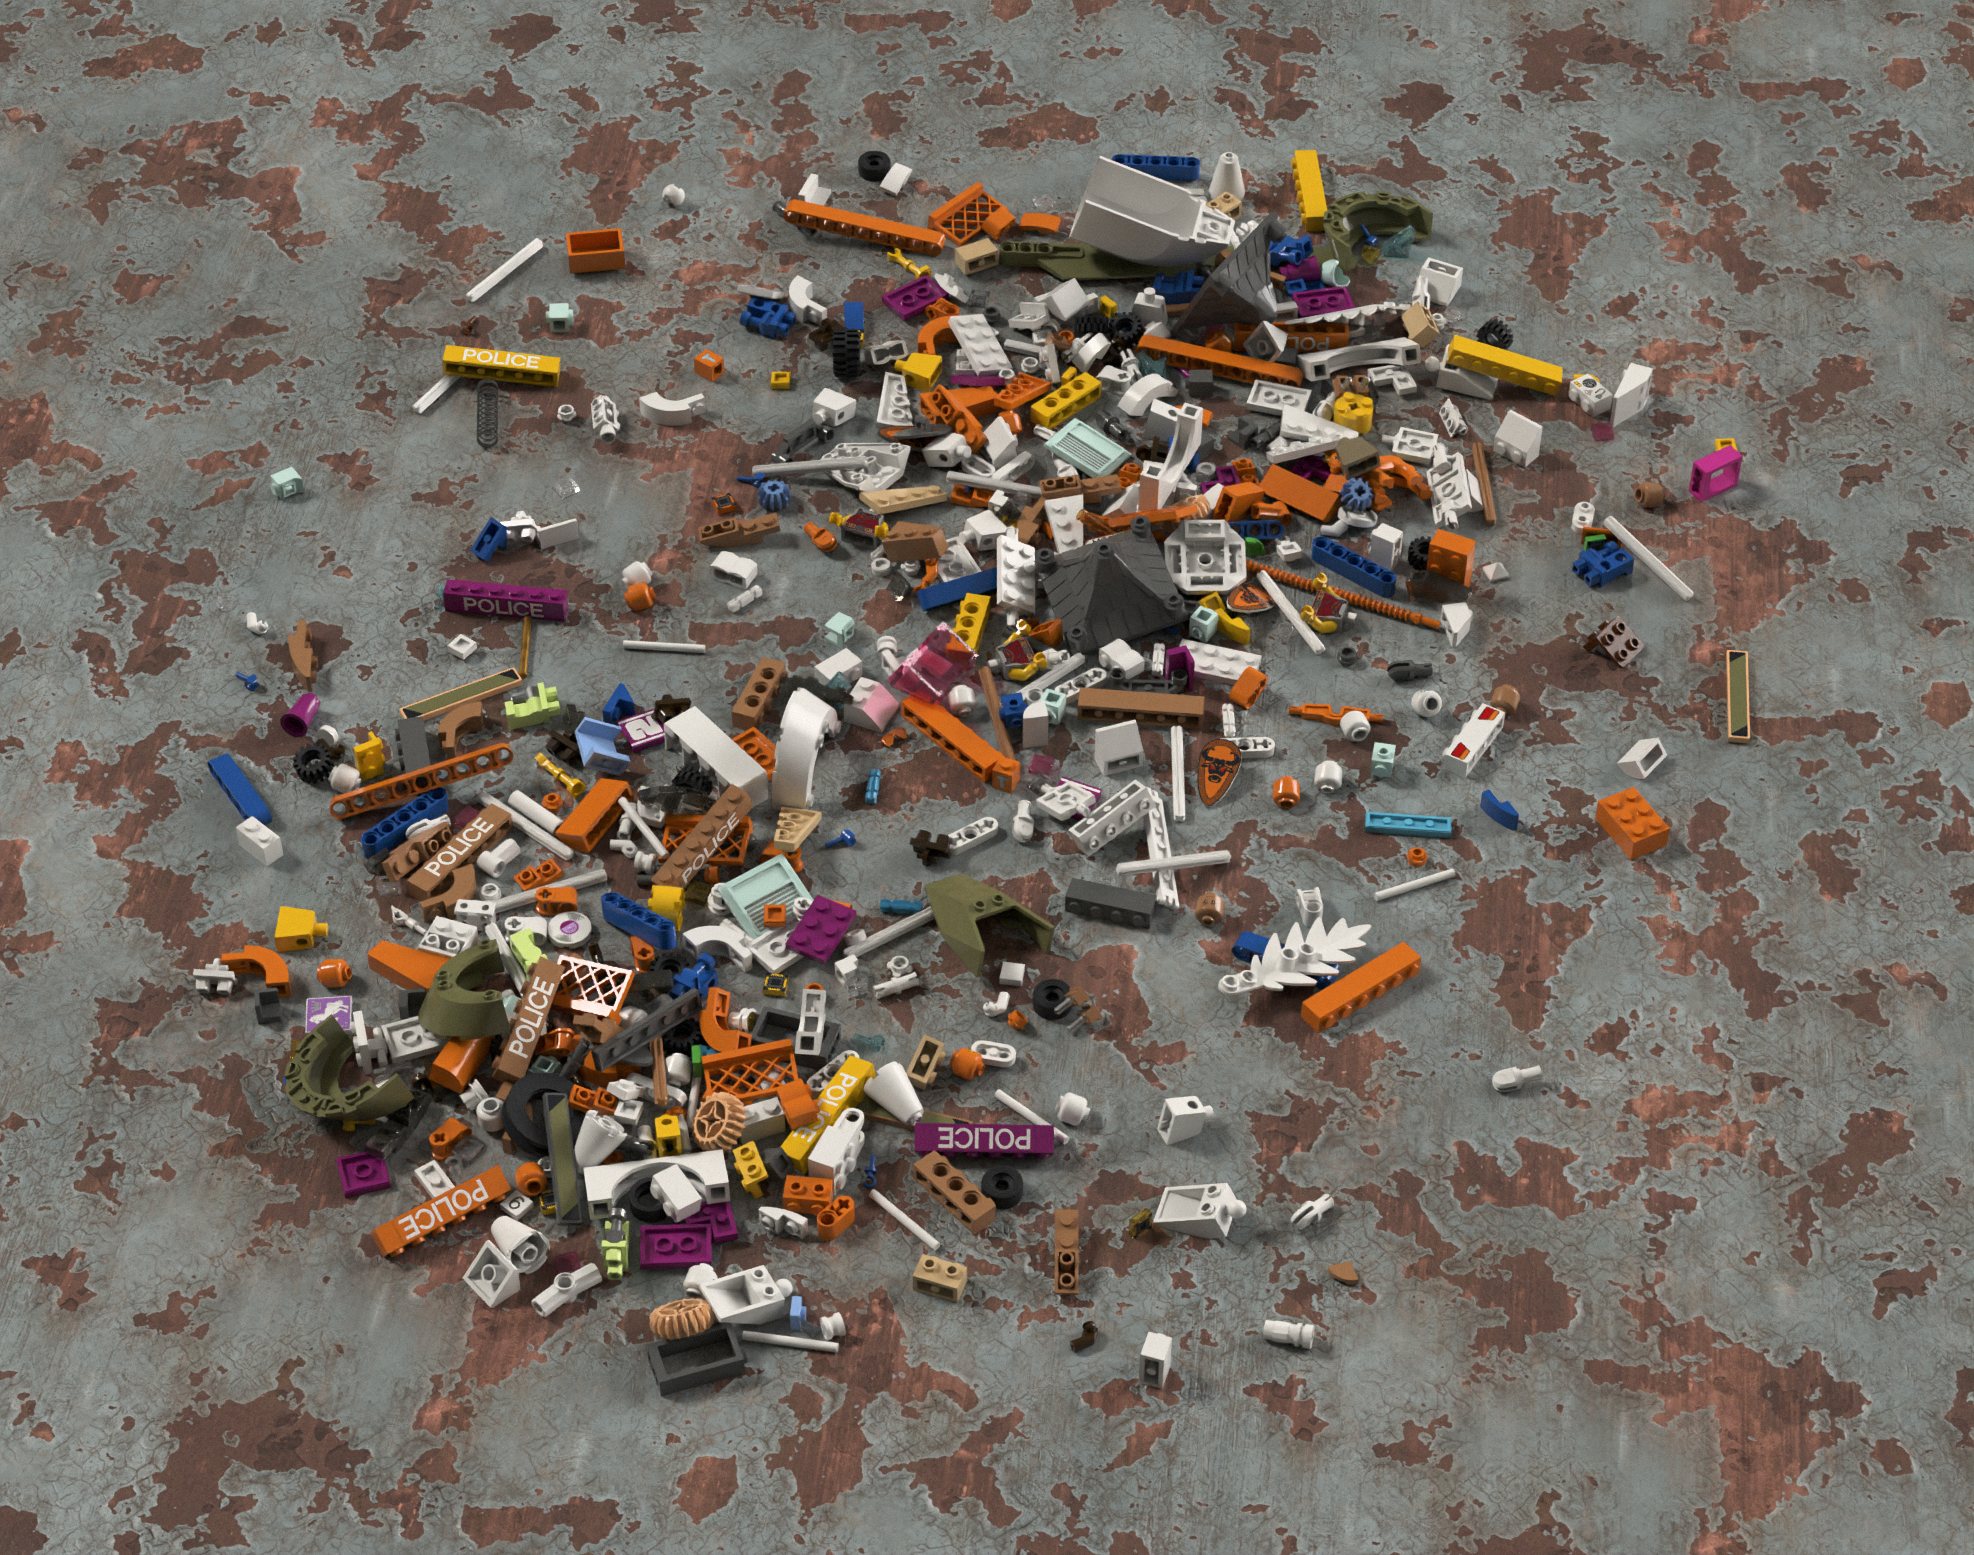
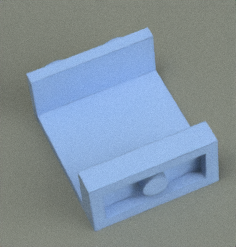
[575,717,631,776]

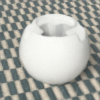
[662,184,685,207]

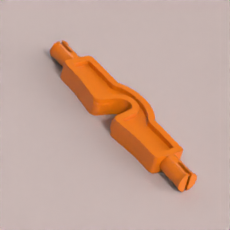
[1289,703,1383,726]

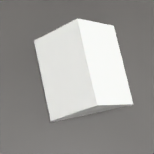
[1037,278,1089,321]
[1243,321,1288,362]
[1102,484,1141,518]
[463,1240,521,1308]

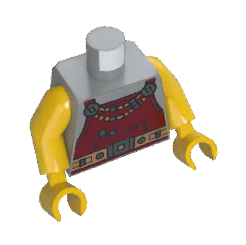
[828,508,889,550]
[1300,573,1357,634]
[987,619,1047,681]

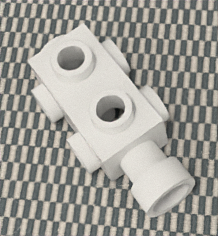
[591,395,620,444]

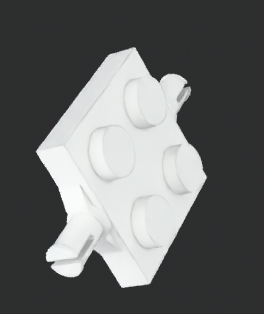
[1382,427,1448,465]
[1036,781,1096,821]

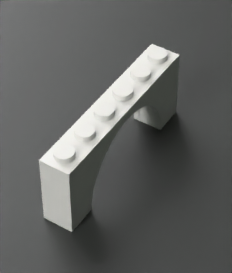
[1296,337,1421,381]
[1138,403,1203,511]
[583,1149,730,1220]

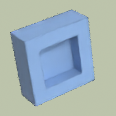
[790,1296,807,1330]

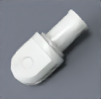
[1412,276,1431,310]
[1061,332,1094,363]
[1120,349,1143,383]
[1313,392,1338,421]
[1054,457,1080,480]
[1038,649,1070,671]
[1012,800,1034,843]
[405,815,451,840]
[1492,1065,1543,1092]
[1291,1194,1334,1230]

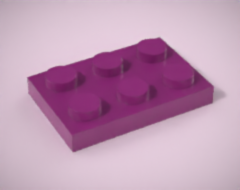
[882,275,949,321]
[1291,286,1355,319]
[785,895,857,965]
[640,1223,712,1270]

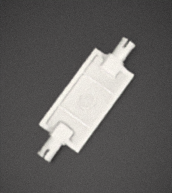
[1426,443,1472,531]
[997,526,1035,630]

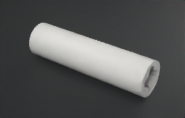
[508,790,564,836]

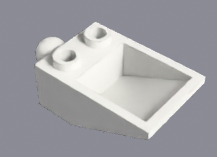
[1425,346,1498,400]
[1609,363,1653,428]
[1153,1183,1247,1238]
[699,1265,793,1325]

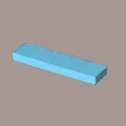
[1365,812,1452,838]

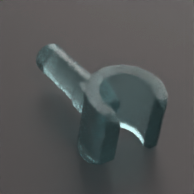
[434,583,445,610]
[855,1033,885,1052]

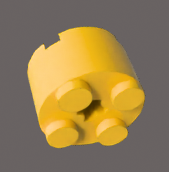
[1333,391,1373,435]
[647,885,685,931]

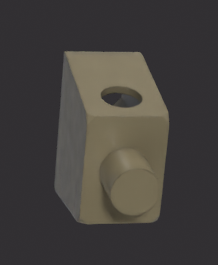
[1336,437,1381,480]

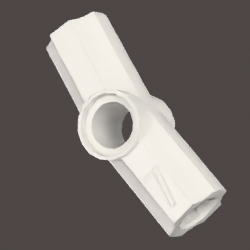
[531,1263,602,1317]

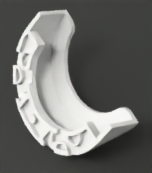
[772,687,841,811]

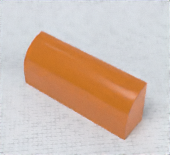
[1259,464,1342,523]
[555,778,634,853]
[429,1035,495,1094]

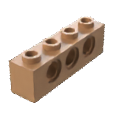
[732,657,788,730]
[913,1150,996,1235]

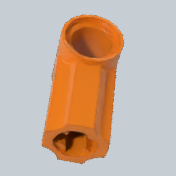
[1251,501,1292,527]

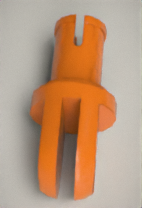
[803,522,837,552]

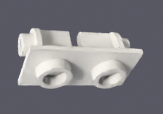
[1439,399,1468,438]

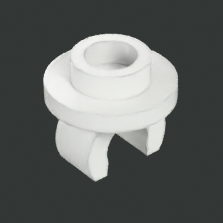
[1235,223,1254,241]

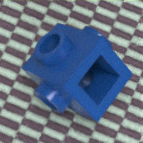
[999,692,1028,728]

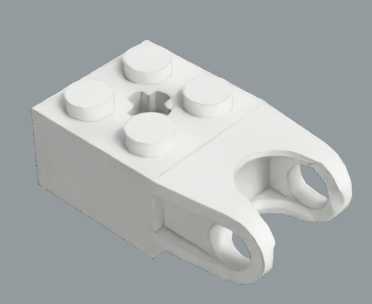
[808,1108,865,1197]

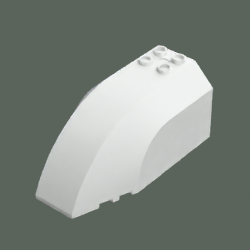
[1069,156,1235,267]

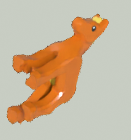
[1323,450,1433,504]

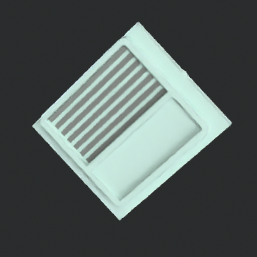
[1043,418,1132,478]
[717,853,814,940]

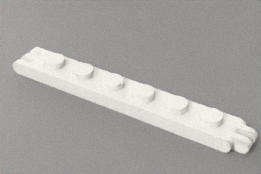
[1143,787,1179,911]

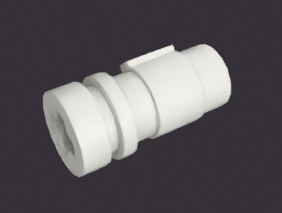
[1263,1320,1315,1349]

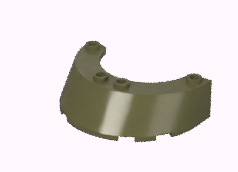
[1323,191,1433,272]
[418,939,511,1040]
[284,1014,414,1122]

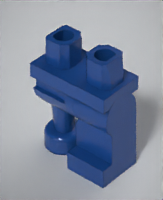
[1269,235,1314,266]
[1153,270,1204,304]
[740,296,796,340]
[1572,541,1634,587]
[669,952,718,1002]

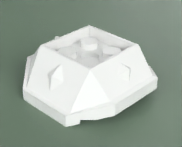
[1164,520,1247,595]

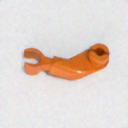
[913,558,938,595]

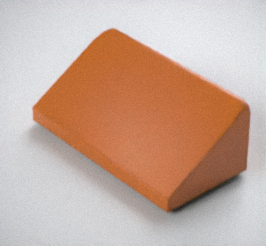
[1581,526,1622,548]

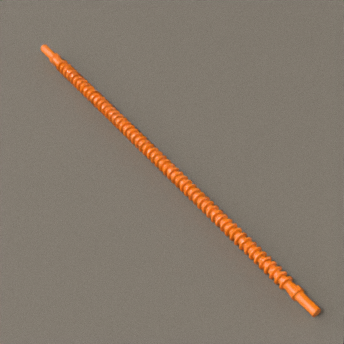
[1084,511,1441,629]

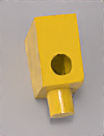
[894,353,942,392]
[274,906,328,952]
[654,1114,682,1158]

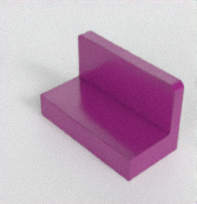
[1165,645,1195,691]

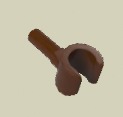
[460,316,477,335]
[1027,614,1040,630]

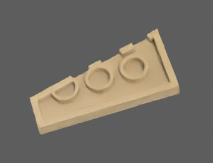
[859,485,947,515]
[774,806,822,852]

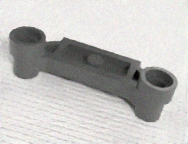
[771,419,835,464]
[1109,668,1188,694]

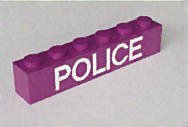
[443,579,569,622]
[914,1123,1054,1159]

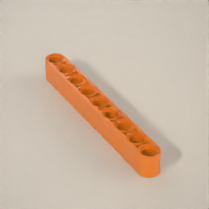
[783,199,946,256]
[1135,335,1304,388]
[329,743,513,819]

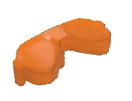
[880,727,907,747]

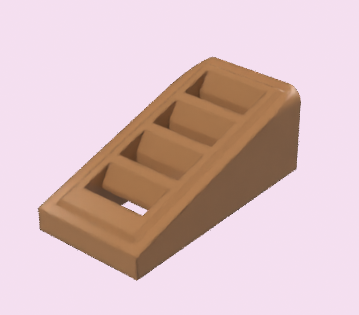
[1044,332,1071,352]

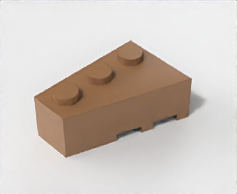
[882,521,949,562]

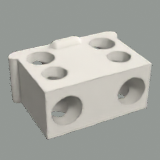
[454,899,496,931]

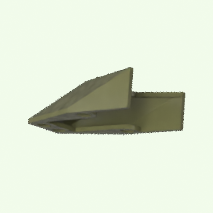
[924,873,1055,978]

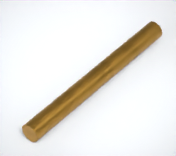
[519,616,532,679]

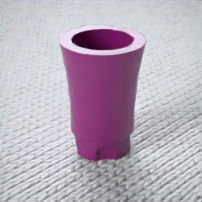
[1279,255,1321,285]
[280,692,320,737]

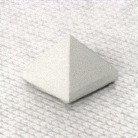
[1267,436,1291,450]
[1483,562,1509,582]

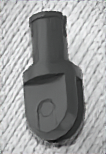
[1095,409,1128,441]
[1387,660,1433,680]

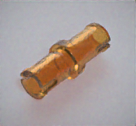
[1076,508,1114,536]

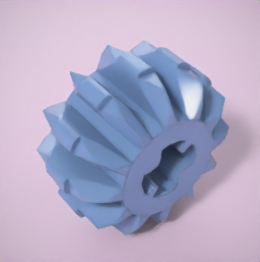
[1340,477,1375,511]
[757,479,791,511]

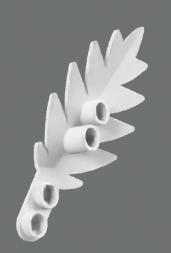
[1285,302,1411,326]
[1218,917,1371,996]

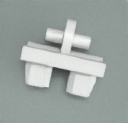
[500,511,541,544]
[193,958,238,995]

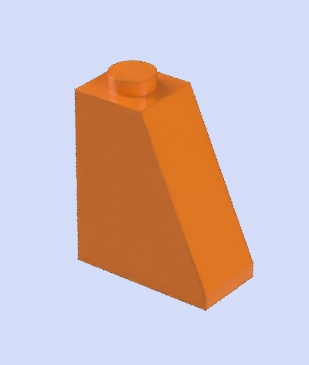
[1211,481,1265,527]

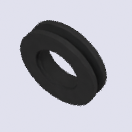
[501,1073,586,1157]

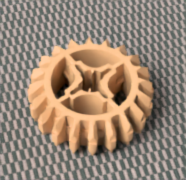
[1161,494,1211,533]
[691,1091,747,1154]
[649,1297,715,1340]

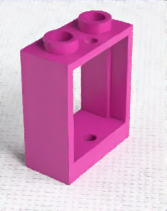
[1688,445,1743,502]

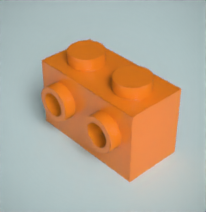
[783,1175,834,1215]

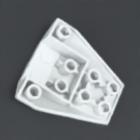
[820,443,911,492]

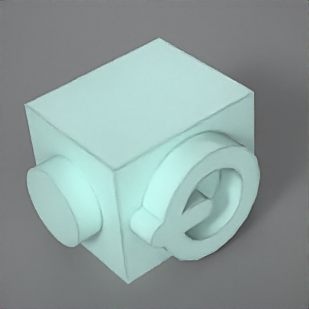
[546,303,574,333]
[1189,606,1219,643]
[1039,688,1066,725]
[1370,742,1396,779]

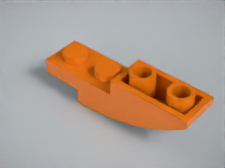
[927,384,988,453]

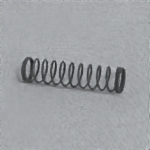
[476,379,498,448]

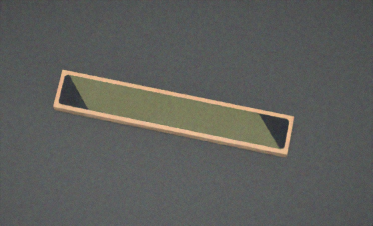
[1726,650,1750,744]
[399,667,523,721]

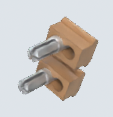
[1332,375,1370,398]
[1054,986,1102,1033]

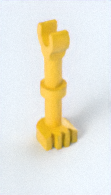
[887,248,932,280]
[534,753,587,799]

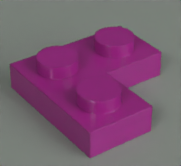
[951,375,1005,389]
[1289,454,1333,481]
[1200,465,1240,495]
[685,1201,738,1243]

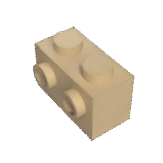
[1205,192,1242,220]
[955,238,998,276]
[1401,301,1440,348]
[906,1034,946,1090]
[913,1254,967,1303]

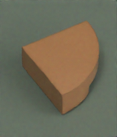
[1328,1261,1359,1285]

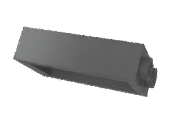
[748,1006,841,1070]
[646,1322,748,1397]

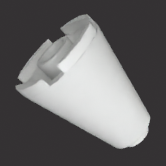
[1209,152,1245,200]
[864,1062,924,1125]
[574,1110,628,1177]
[491,1216,550,1275]

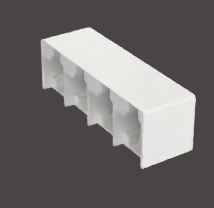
[664,706,768,808]

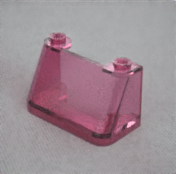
[886,622,979,705]

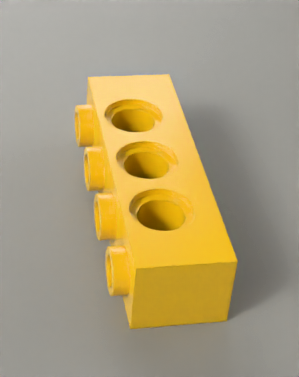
[1030,372,1102,430]
[946,593,991,666]

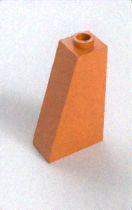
[919,386,999,424]
[367,940,450,992]

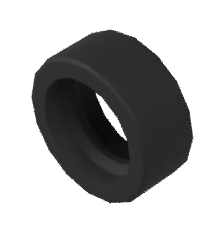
[629,1177,668,1223]

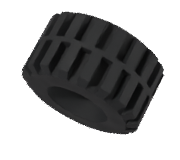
[833,329,860,377]

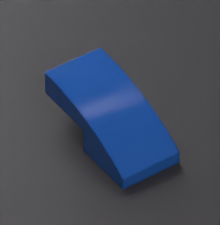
[1285,278,1325,297]
[844,302,864,330]
[1480,790,1519,831]

